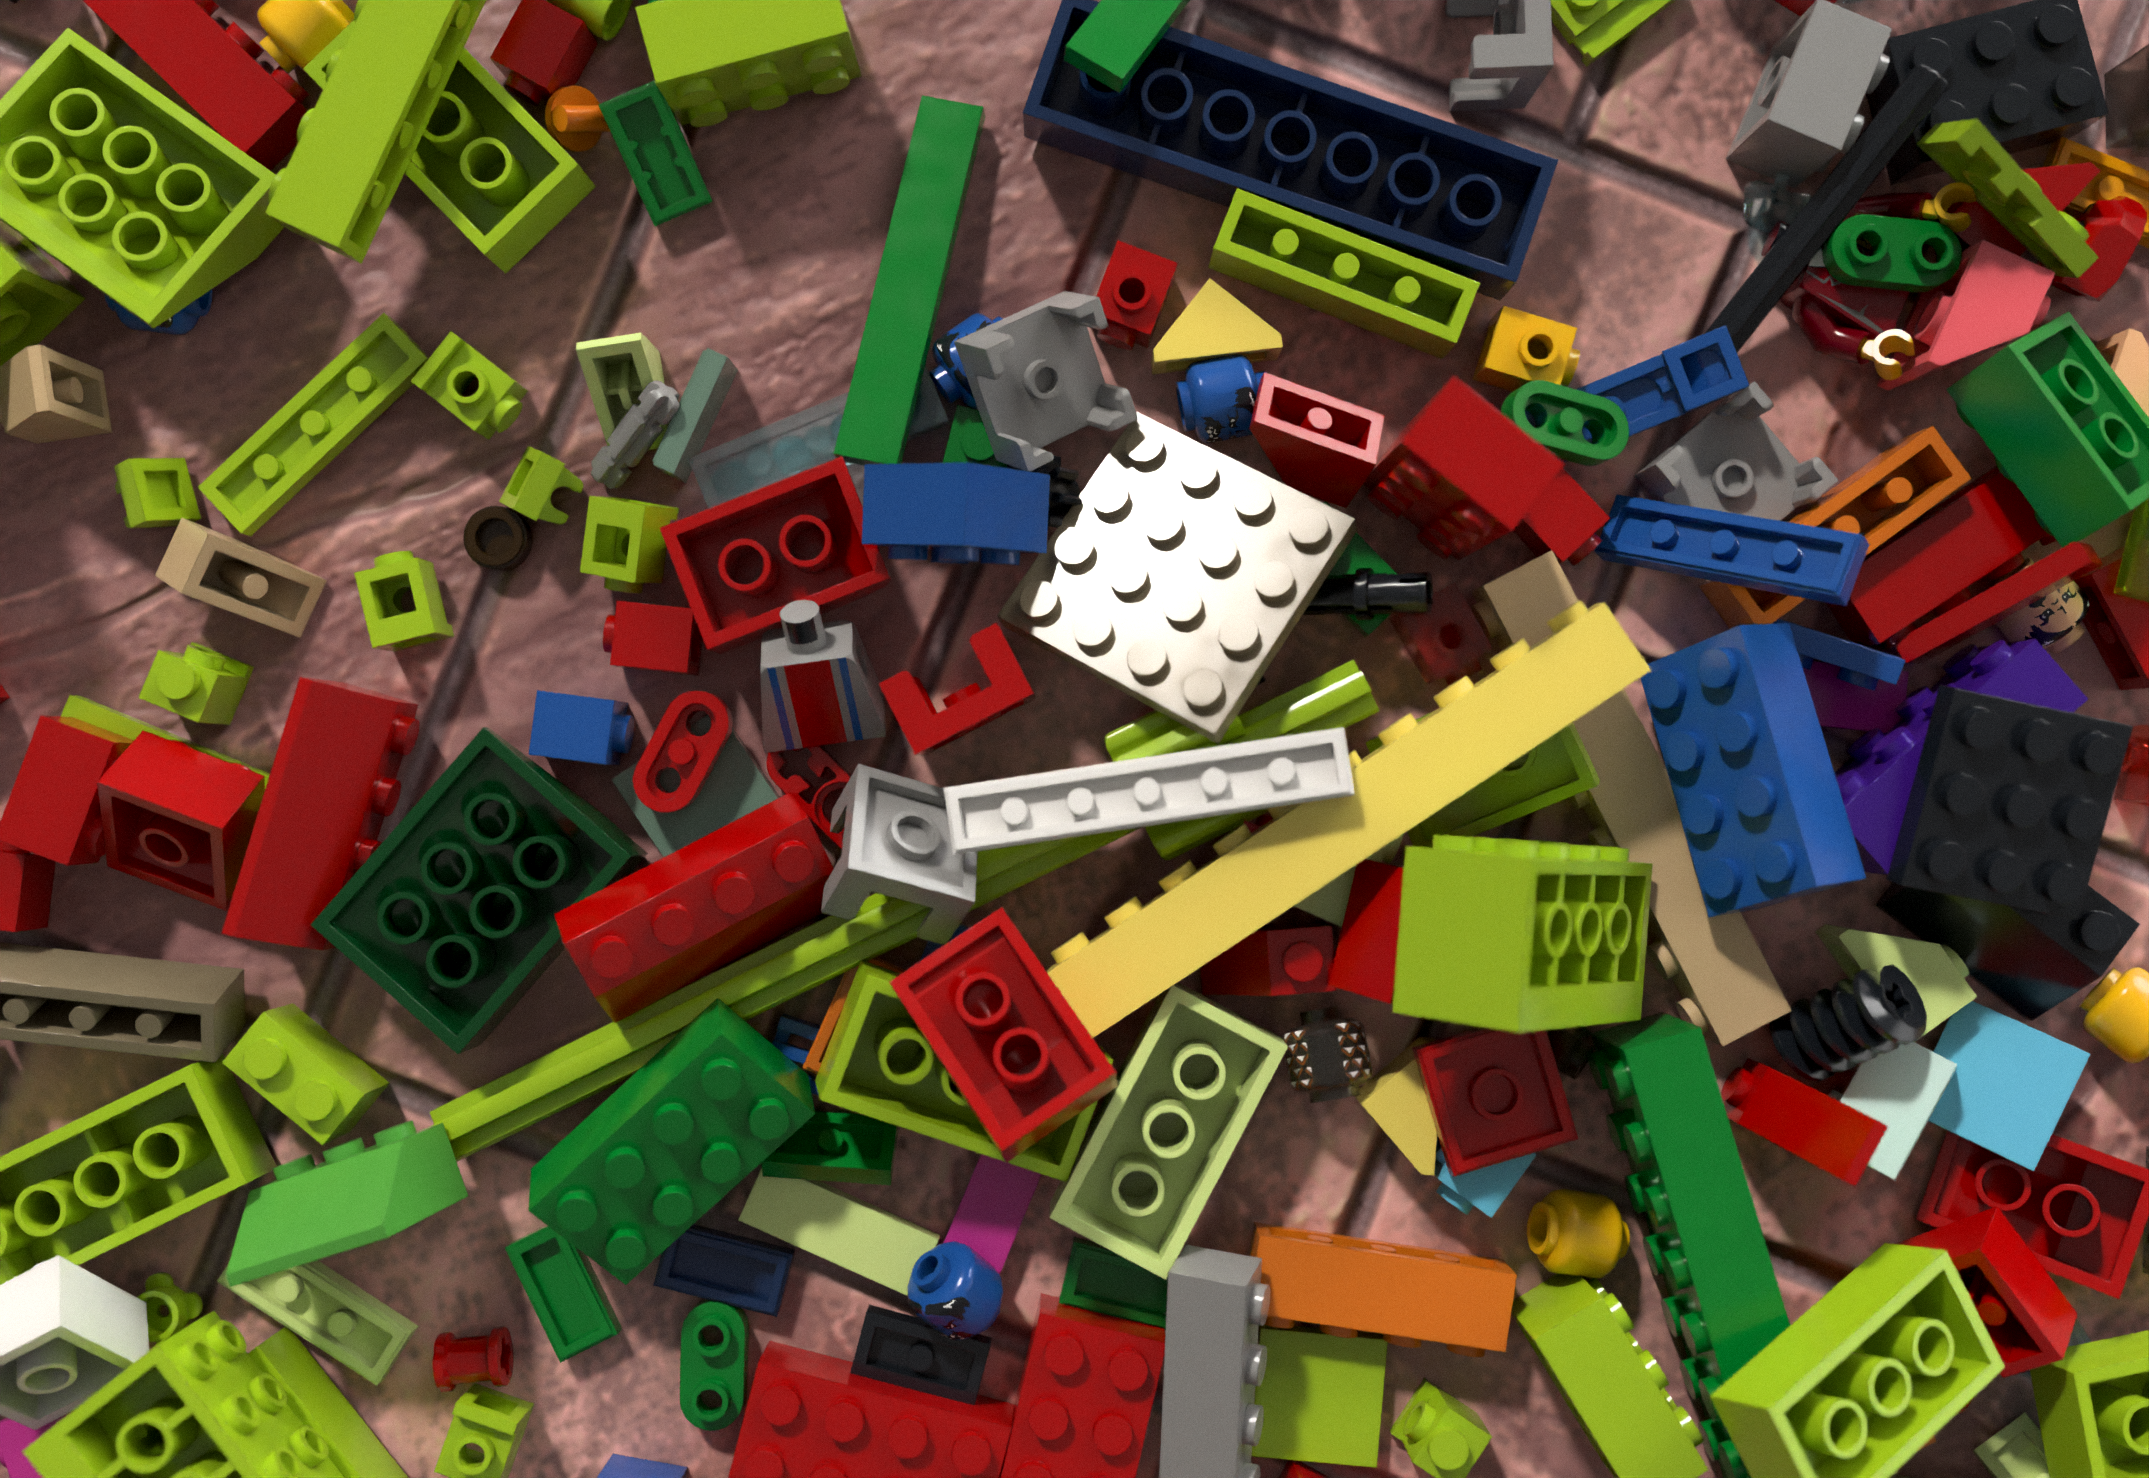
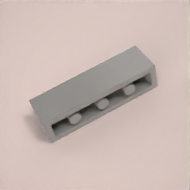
[1159,1245,1270,1478]

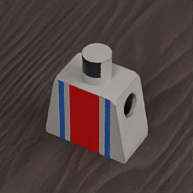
[760,600,886,753]

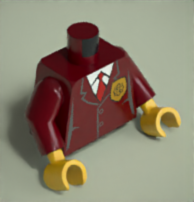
[1761,182,1977,380]

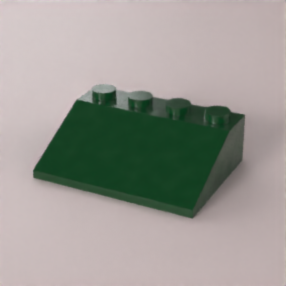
[311,727,648,1054]

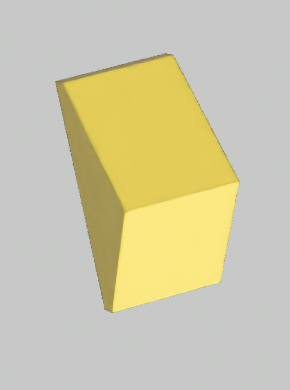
[1151,278,1283,374]
[1353,1037,1437,1176]

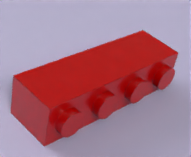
[83,0,310,171]
[1826,466,2057,650]

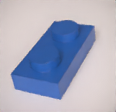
[1772,618,1906,691]

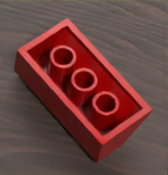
[221,677,420,951]
[554,792,834,1023]

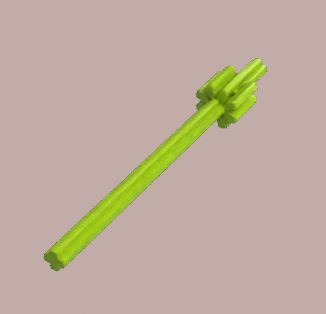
[430,660,1379,1162]

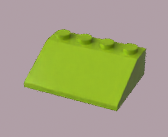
[0,28,284,329]

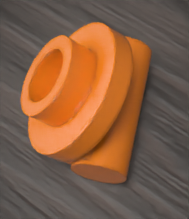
[545,86,610,152]

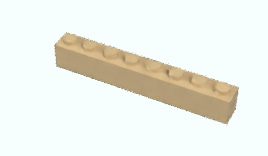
[1471,550,1792,1046]

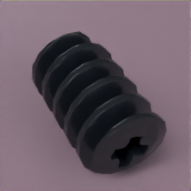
[1769,965,1927,1082]

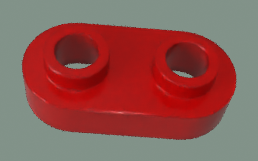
[633,691,733,812]

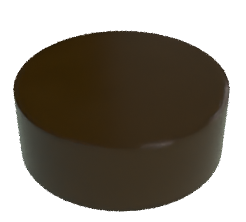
[463,506,533,571]

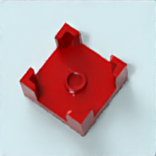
[878,622,1036,756]

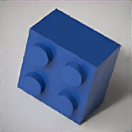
[862,462,1050,565]

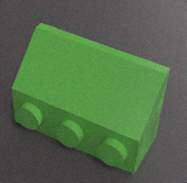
[226,1120,468,1287]

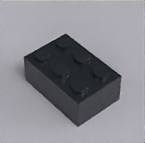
[1866,0,2109,185]

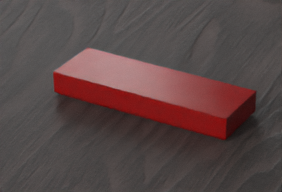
[1894,541,2103,664]

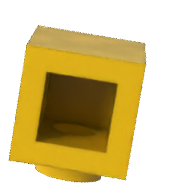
[1473,305,1580,392]

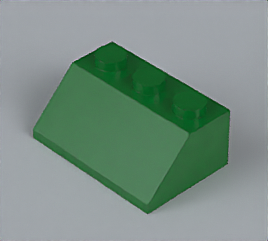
[1946,311,2149,548]

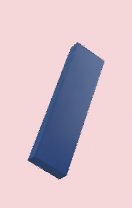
[1594,494,1870,606]

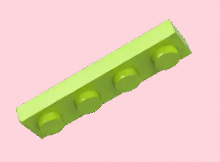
[197,313,429,536]

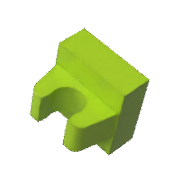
[499,446,584,524]
[114,458,201,528]

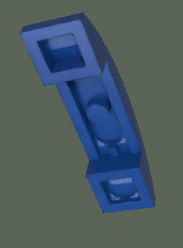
[1525,325,1750,463]

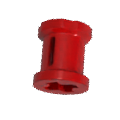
[432,1326,514,1392]

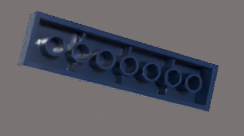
[1023,0,1558,300]

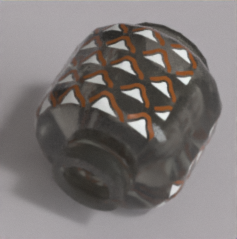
[1282,1006,1372,1104]

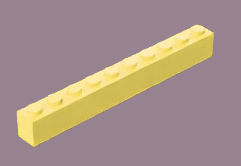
[1047,600,1651,1038]

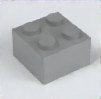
[1726,0,1892,188]

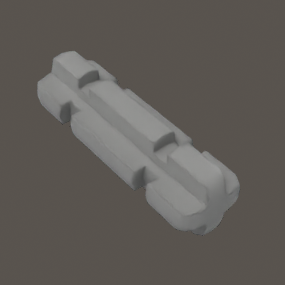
[591,380,679,489]

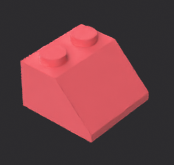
[1877,240,2055,391]

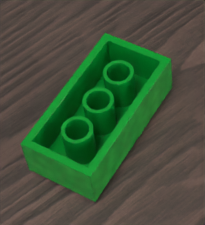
[528,997,815,1285]

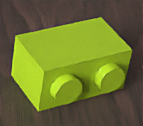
[222,1003,390,1145]

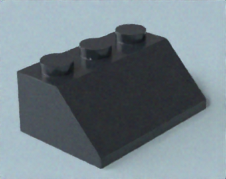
[1875,882,2140,1021]

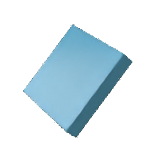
[1928,1001,2090,1171]

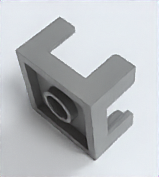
[1445,0,1554,111]
[954,291,1138,472]
[1635,381,1839,521]
[821,764,978,945]

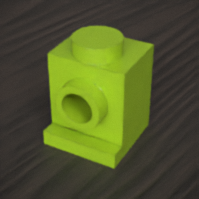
[411,331,528,439]
[580,496,679,593]
[354,551,454,652]
[138,642,254,725]
[1390,1378,1492,1478]
[434,1383,534,1478]

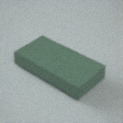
[652,348,738,483]

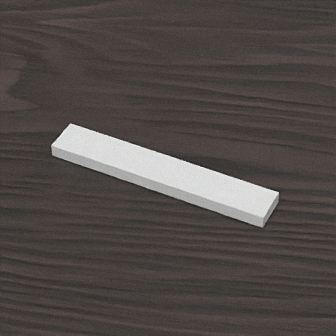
[944,727,1355,855]

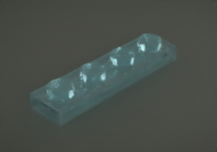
[688,365,949,508]

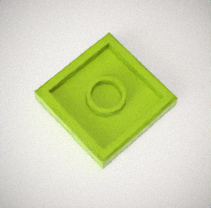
[1251,1325,1388,1468]

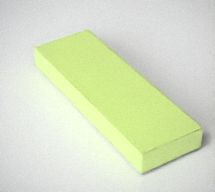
[738,1168,940,1296]
[217,1260,418,1386]

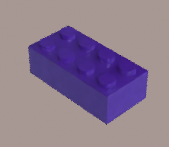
[1834,639,2088,875]

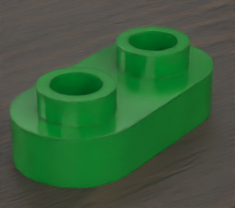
[1822,214,1962,292]
[1501,380,1629,466]
[680,1299,749,1431]

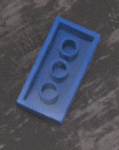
[1640,623,1866,917]

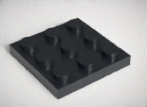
[1887,684,2133,919]

